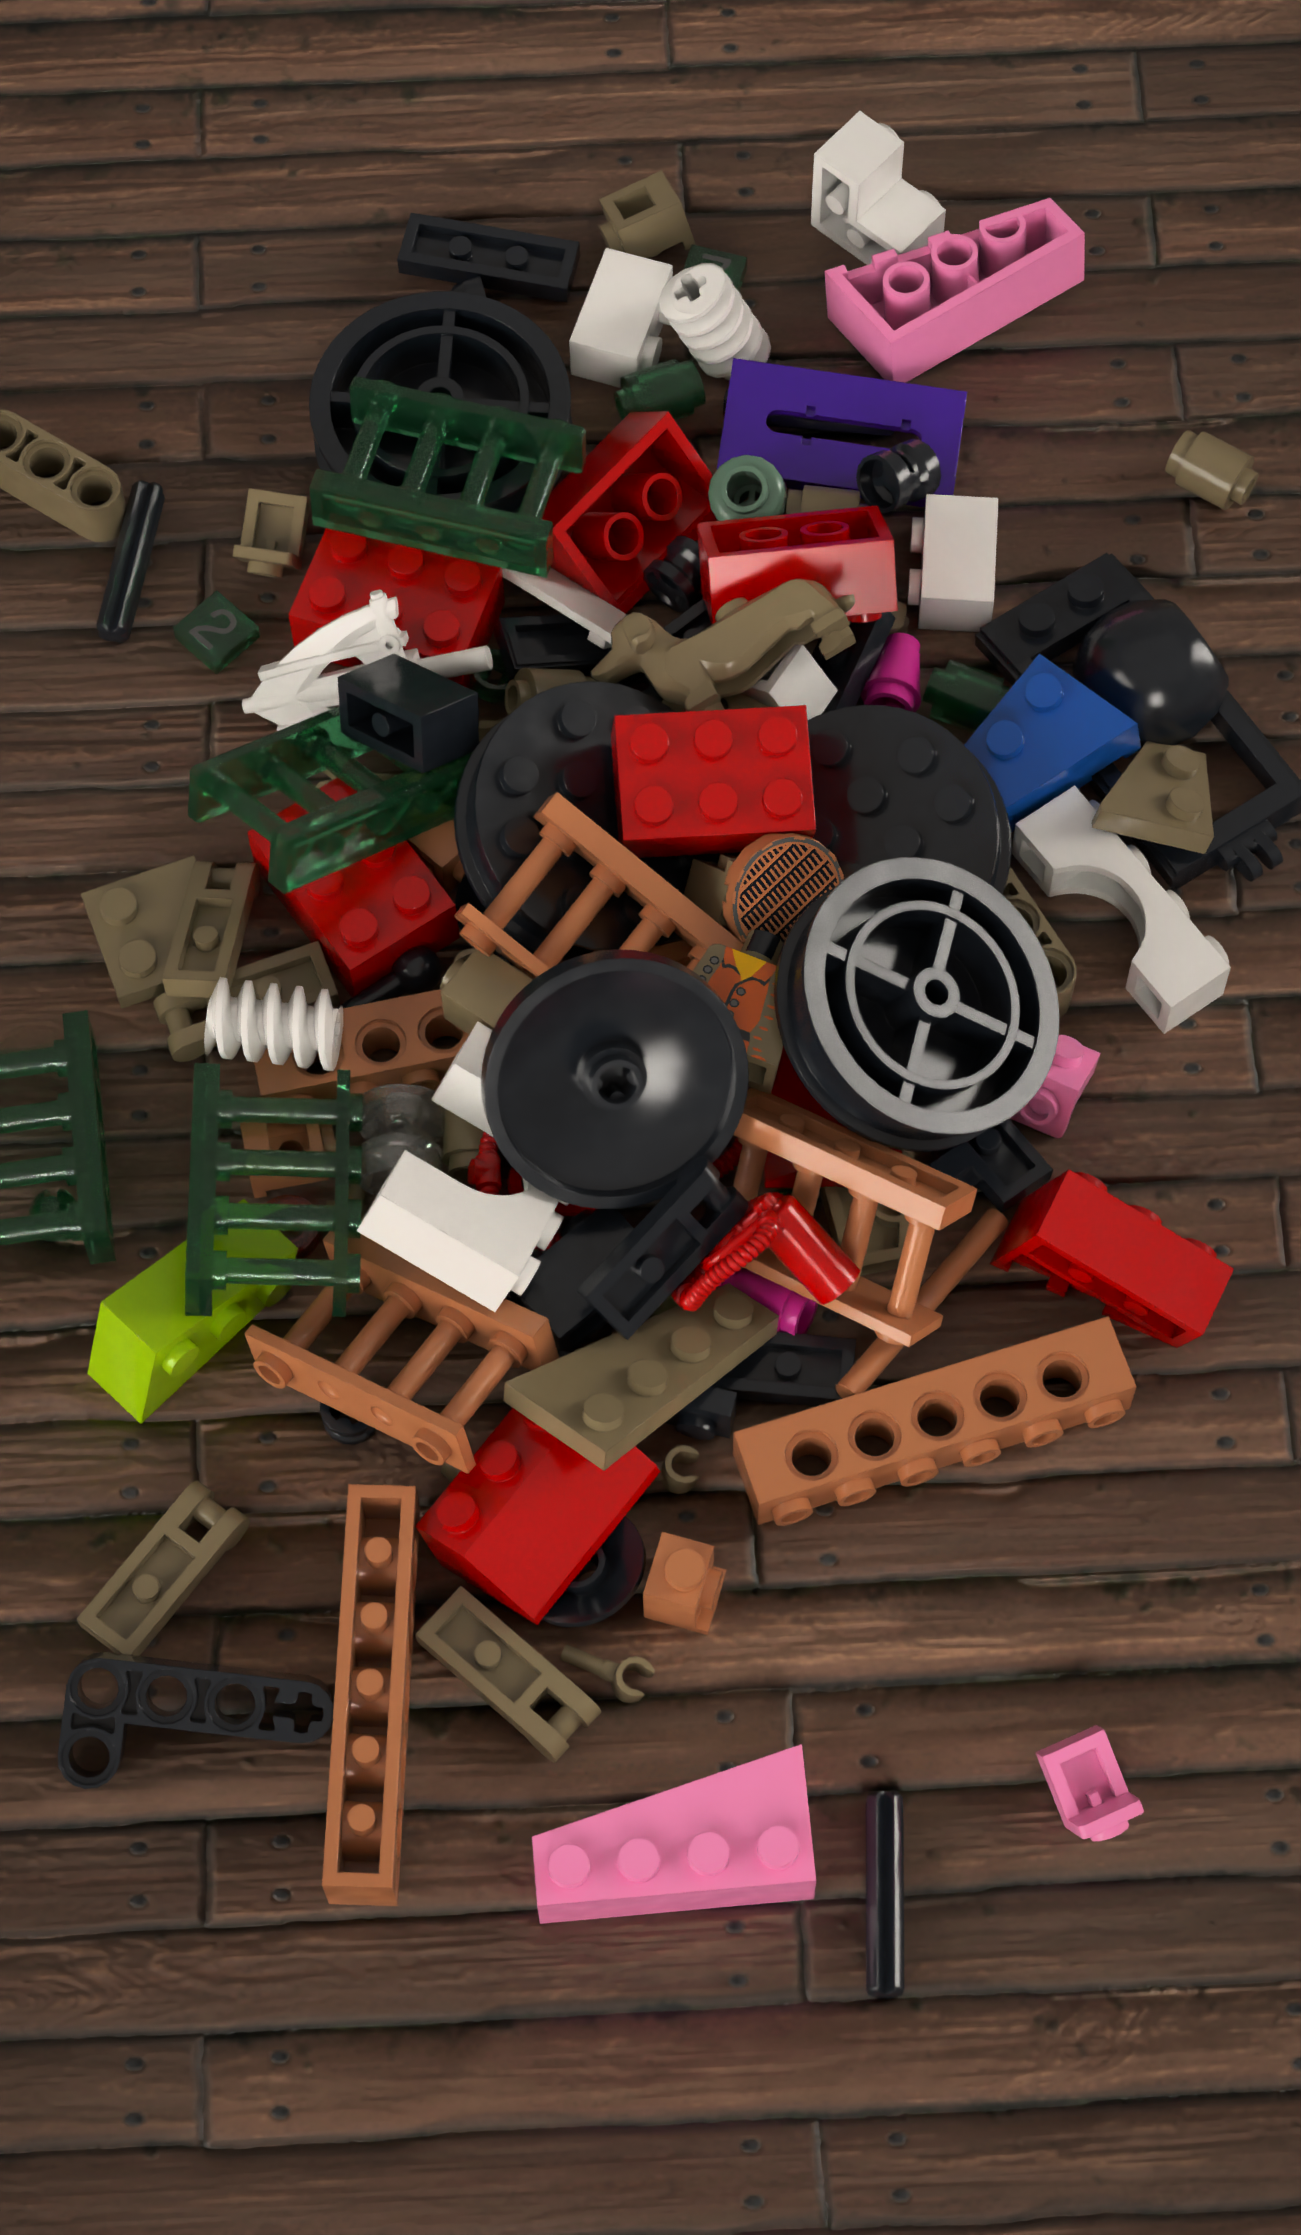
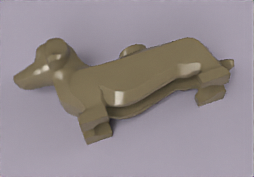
[591,579,856,711]

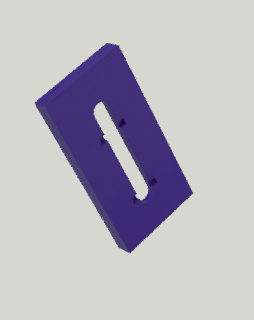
[717,358,967,507]

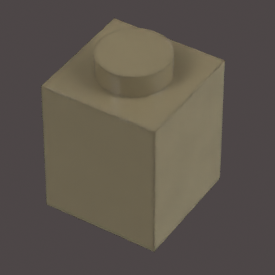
[440,949,533,1034]

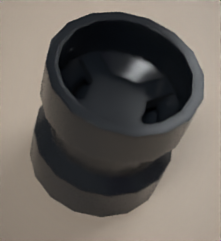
[856,439,941,513]

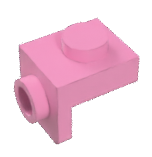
[1010,1035,1101,1138]
[1035,1725,1144,1841]

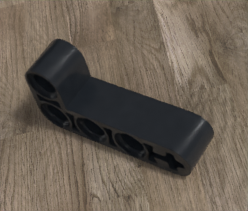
[58,1652,334,1789]

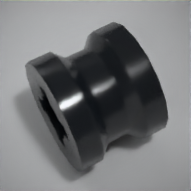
[644,536,701,612]

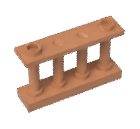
[454,792,743,979]
[733,1088,977,1347]
[244,1222,559,1474]

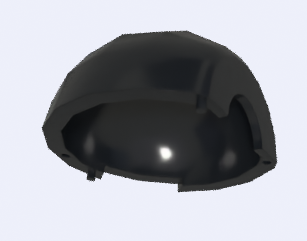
[1073,599,1229,752]

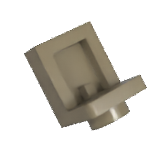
[232,488,311,578]

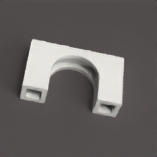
[357,1021,569,1312]

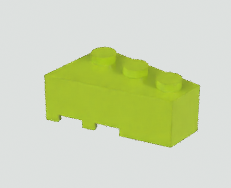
[87,1199,298,1424]

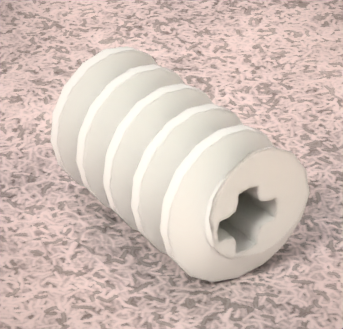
[659,263,771,380]
[204,977,343,1071]

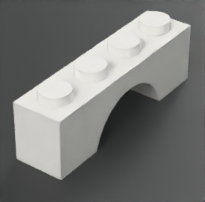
[1011,785,1231,1034]

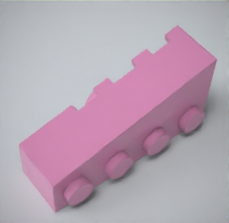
[824,198,1085,383]
[532,1744,816,1924]

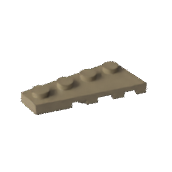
[503,1283,779,1471]

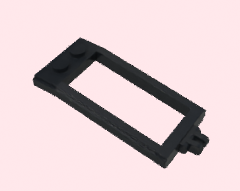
[975,553,1301,890]

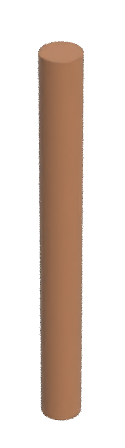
[835,1208,1008,1398]

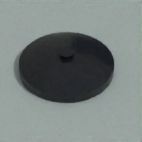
[481,949,749,1209]

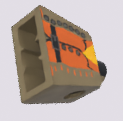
[693,930,783,1094]

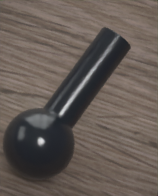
[336,946,442,1009]

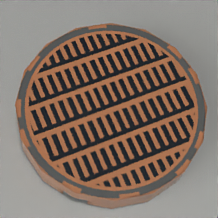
[722,833,844,944]

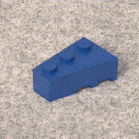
[964,653,1141,832]

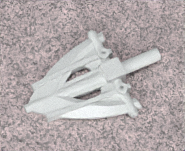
[242,589,493,748]

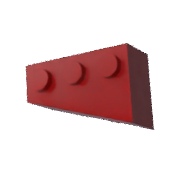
[990,1169,1234,1348]

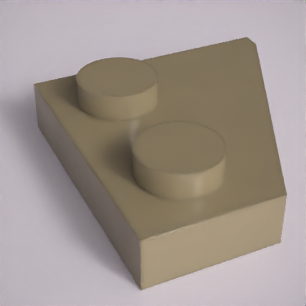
[1092,741,1214,854]
[81,855,196,1009]

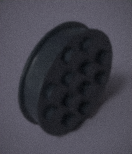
[309,291,572,544]
[454,681,728,961]
[728,705,1012,895]
[774,857,1060,1152]

